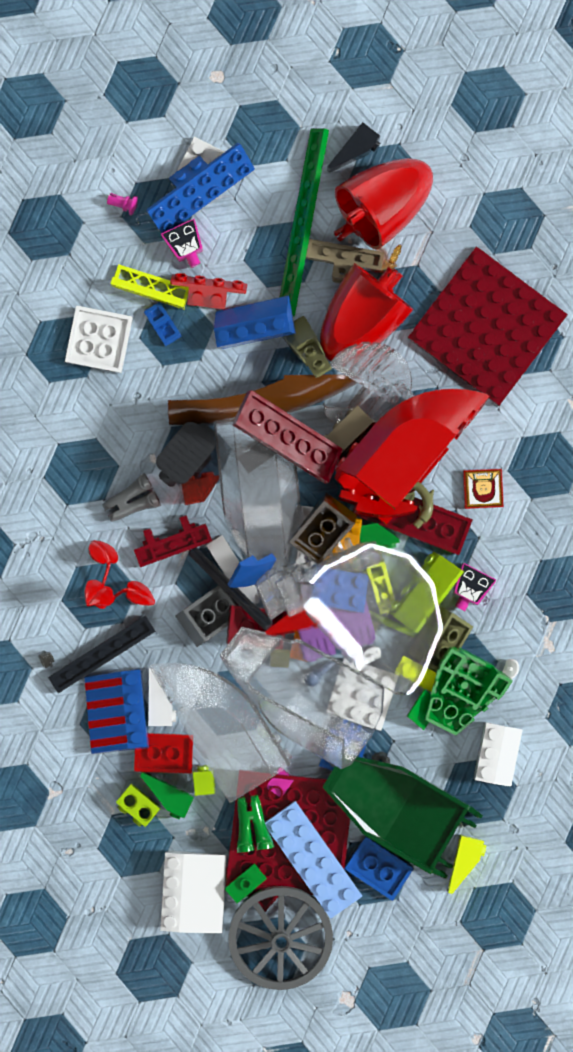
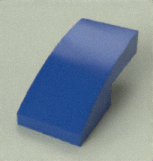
[144,302,181,346]

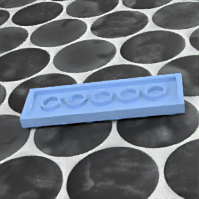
[265,801,362,919]

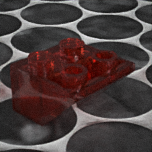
[179,471,220,505]

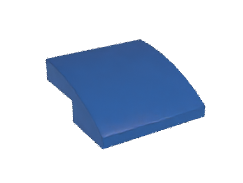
[227,553,276,588]

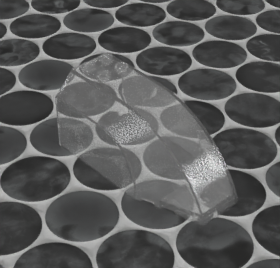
[213,413,301,574]
[220,627,385,769]
[149,662,292,803]

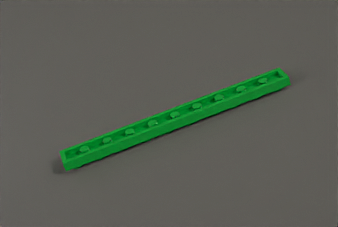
[279,128,329,317]

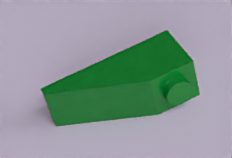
[140,772,195,820]

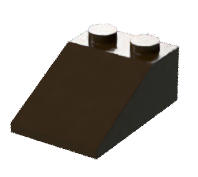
[289,492,357,565]

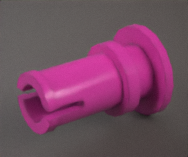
[107,193,138,215]

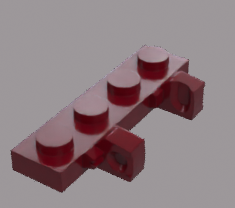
[134,515,212,568]

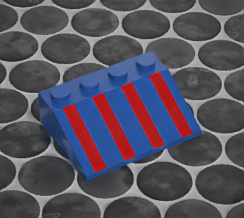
[84,670,149,754]

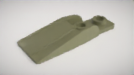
[282,316,332,378]

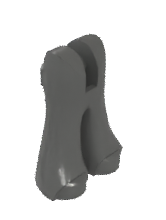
[102,473,161,522]

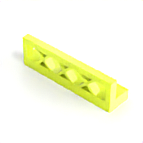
[110,264,189,310]

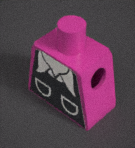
[161,219,203,268]
[453,563,496,612]

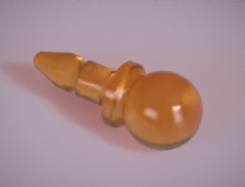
[380,244,402,276]

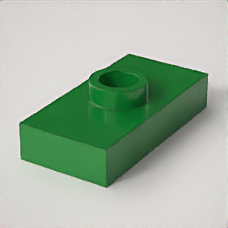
[225,863,267,904]

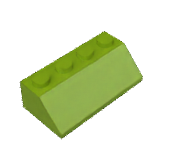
[388,551,464,634]

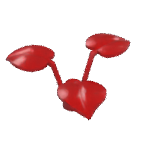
[84,540,155,609]

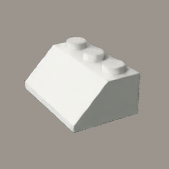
[473,722,522,786]

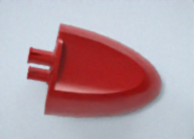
[334,158,433,250]
[320,263,413,363]

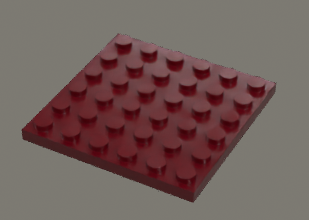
[408,246,568,406]
[225,769,350,895]

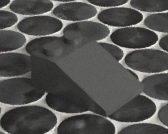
[175,585,240,647]

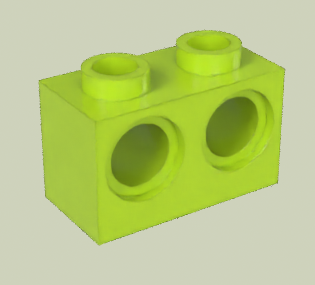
[193,765,216,796]
[116,783,161,827]

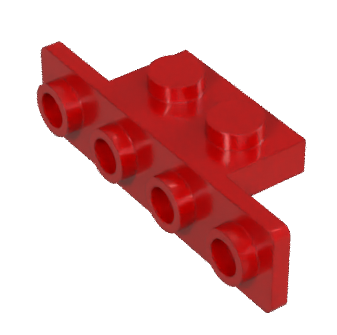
[170,273,248,309]

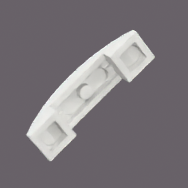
[206,535,263,605]

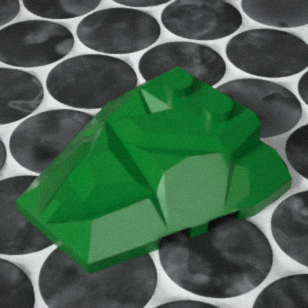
[424,647,513,736]

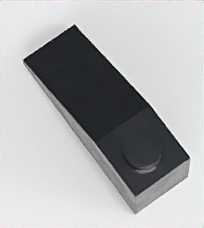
[327,122,381,173]

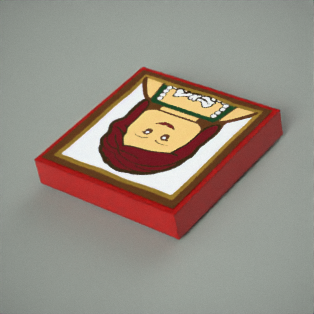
[463,469,504,509]

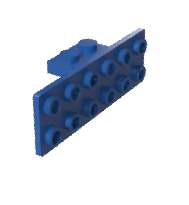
[146,143,255,234]

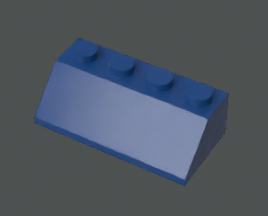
[214,296,296,349]

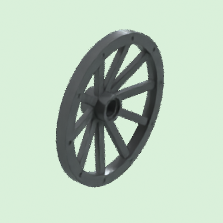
[228,886,333,990]

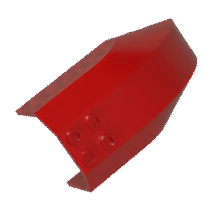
[334,389,489,525]

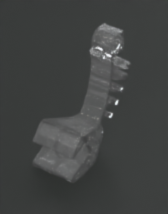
[255,537,382,619]

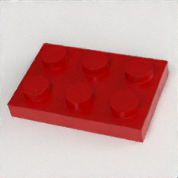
[134,733,194,774]

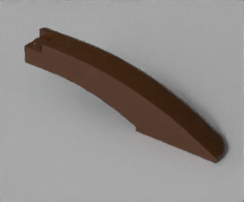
[168,374,360,426]

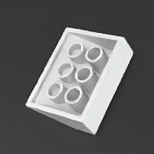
[160,851,227,933]

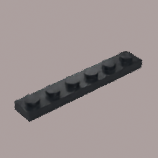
[48,615,156,694]

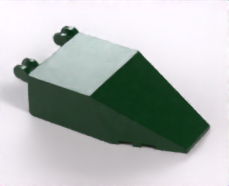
[323,753,483,879]

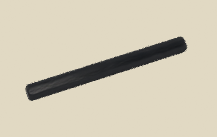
[189,547,273,630]

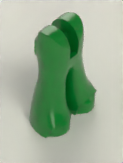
[237,795,274,853]

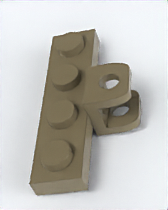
[306,239,384,284]

